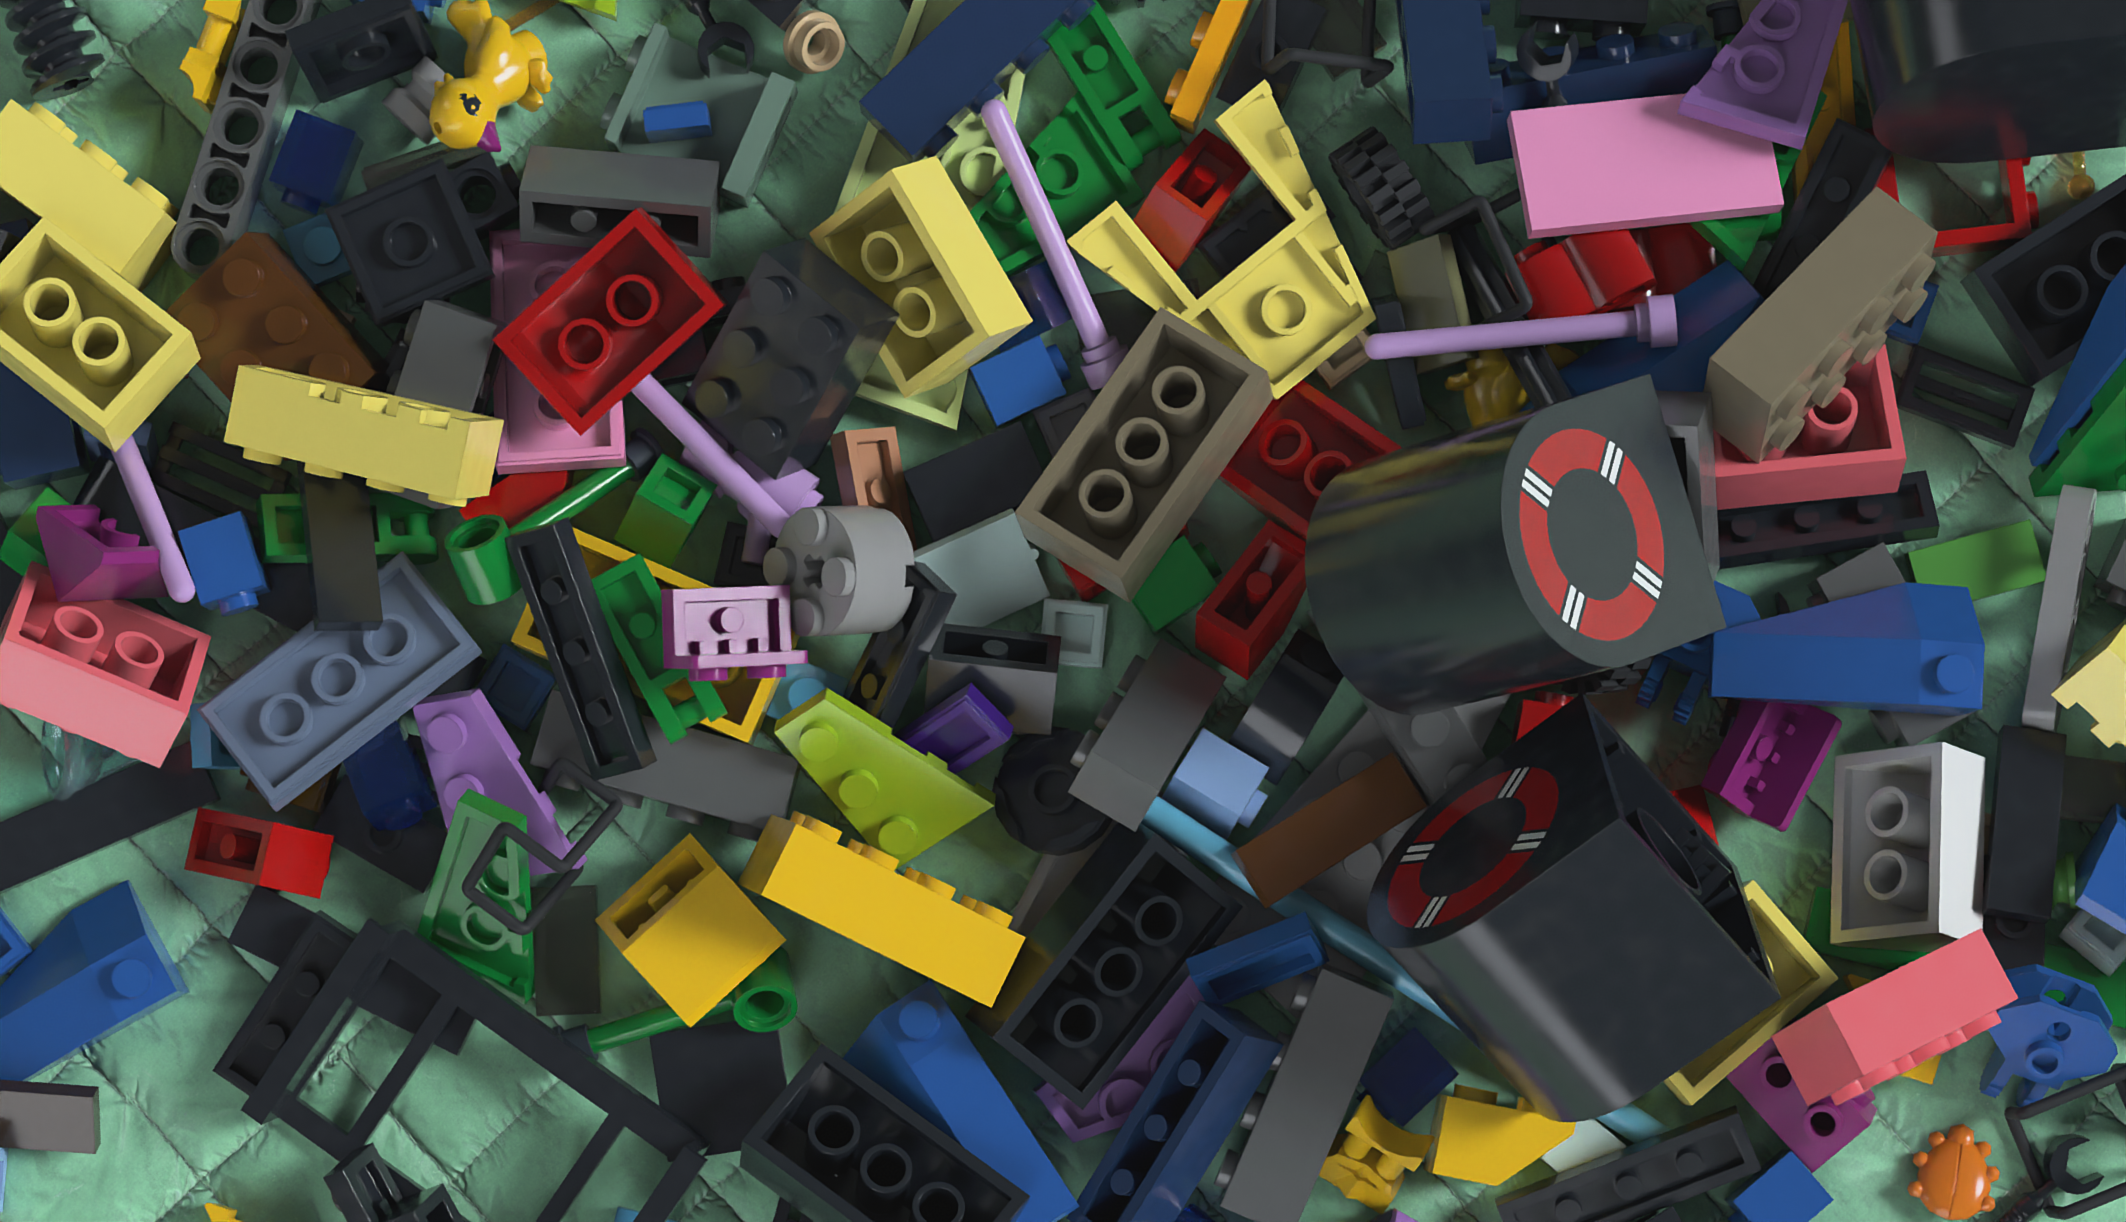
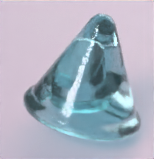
[40,720,138,801]

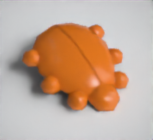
[1907,1124,2000,1220]

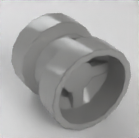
[381,56,446,146]

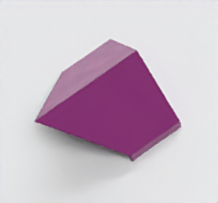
[36,504,169,602]

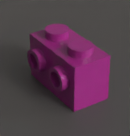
[1726,1017,1877,1173]

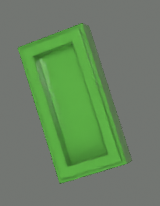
[1904,519,2046,602]

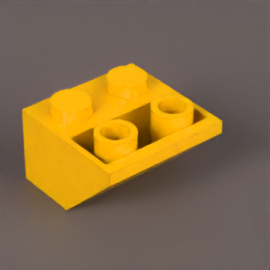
[595,833,786,1028]
[1423,1084,1576,1186]

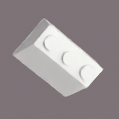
[1830,742,1986,952]

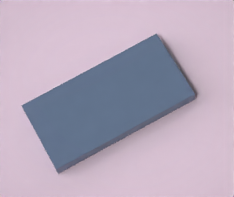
[197,551,483,812]

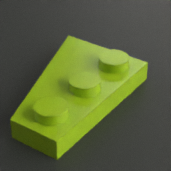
[774,688,996,870]

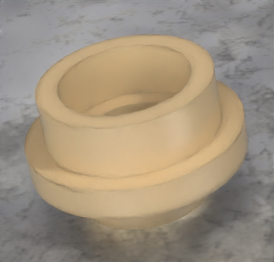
[783,10,845,74]

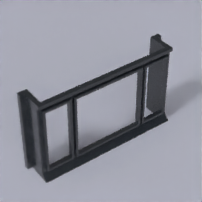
[241,918,712,1222]

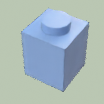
[1161,728,1269,840]

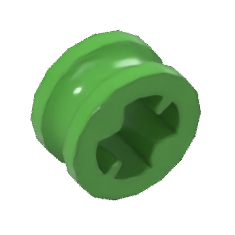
[2052,851,2078,910]

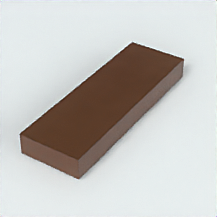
[1231,752,1427,909]

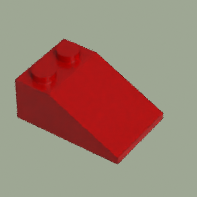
[492,207,729,436]
[1218,380,1403,542]

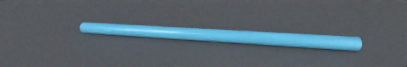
[1141,796,1672,1144]

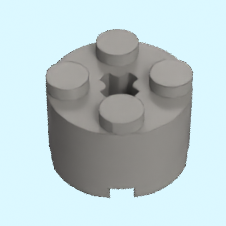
[763,505,915,637]

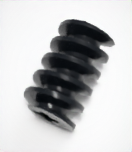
[0,0,105,100]

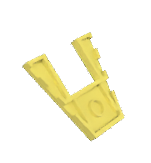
[1066,79,1376,400]

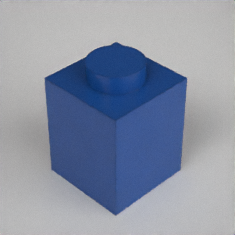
[969,335,1072,429]
[178,511,272,616]
[1724,1149,1834,1222]

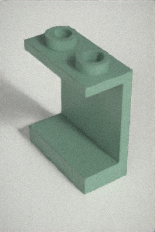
[600,22,798,208]

